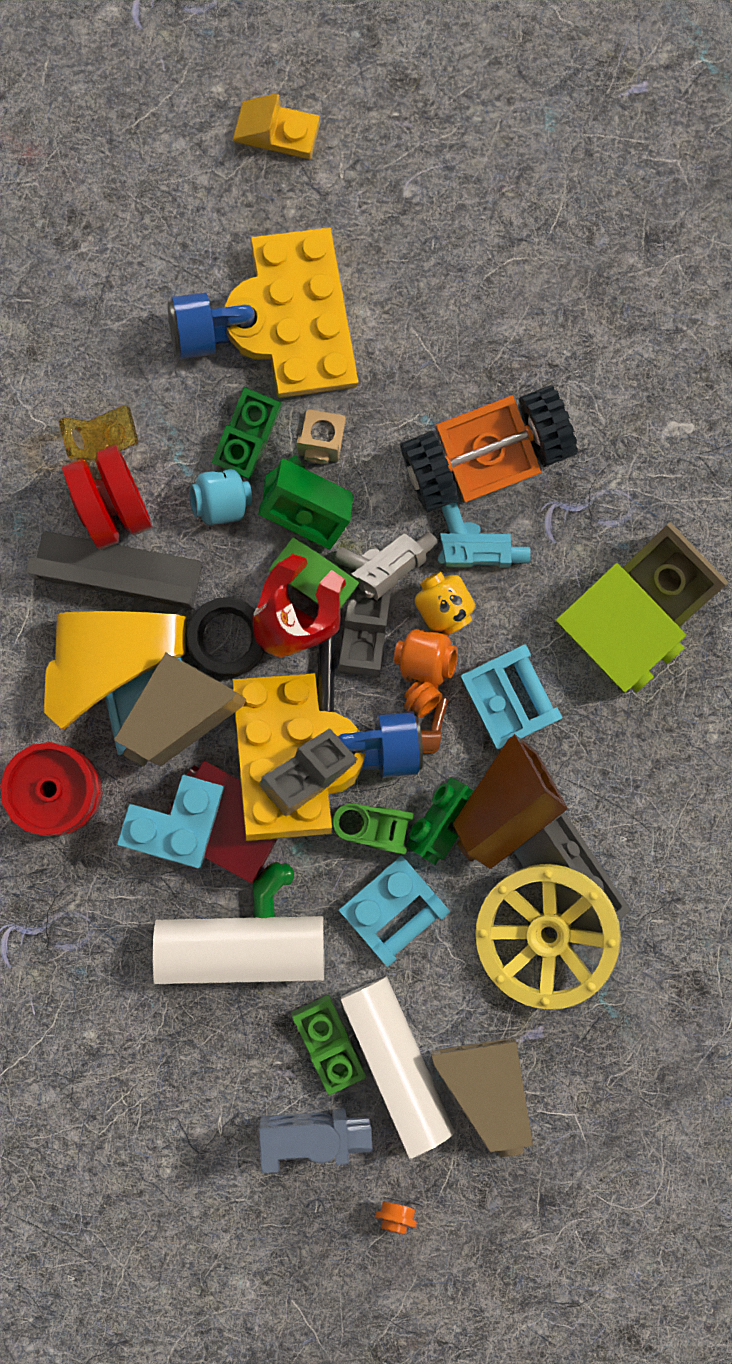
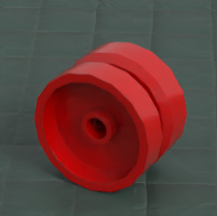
[62,443,153,551]
[0,742,103,836]

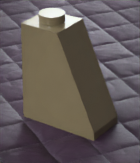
[114,652,247,767]
[430,1038,533,1157]

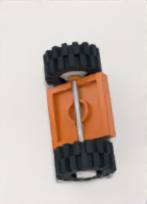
[400,385,578,513]

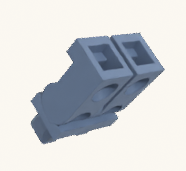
[259,1108,372,1173]

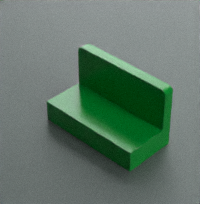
[258,458,353,550]

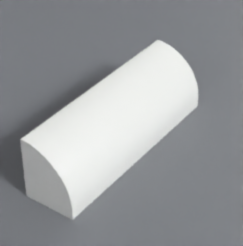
[153,916,325,984]
[340,976,455,1159]

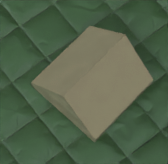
[622,522,729,627]

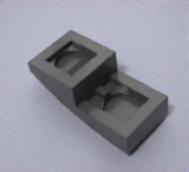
[339,587,391,677]
[259,728,357,817]

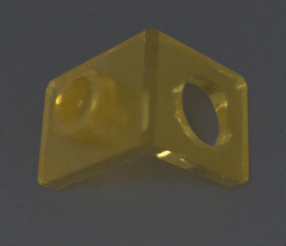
[59,405,138,462]

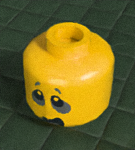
[414,571,475,635]

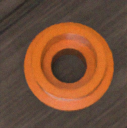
[404,681,442,718]
[374,1201,417,1235]

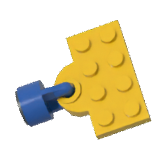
[167,227,359,398]
[232,673,423,841]

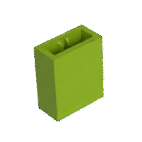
[555,563,687,693]

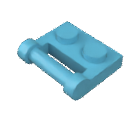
[460,644,563,751]
[339,855,451,967]

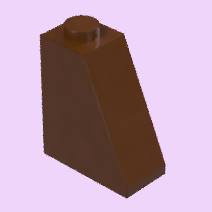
[453,734,568,870]

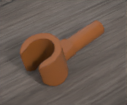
[421,697,449,754]

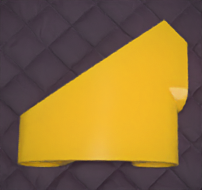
[44,611,187,729]

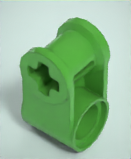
[332,804,414,855]

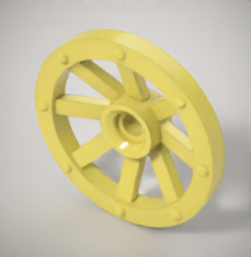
[476,864,621,1009]

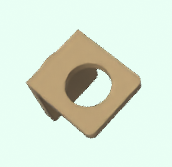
[296,409,346,464]

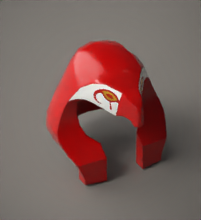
[252,554,346,658]

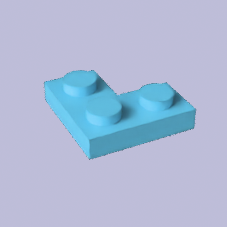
[117,774,224,868]

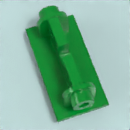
[405,777,474,865]

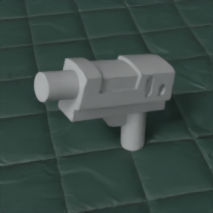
[335,532,438,600]

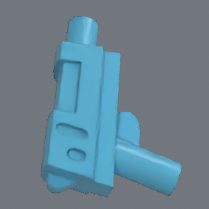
[438,502,530,568]

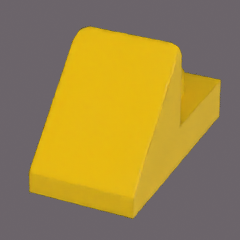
[233,94,320,160]

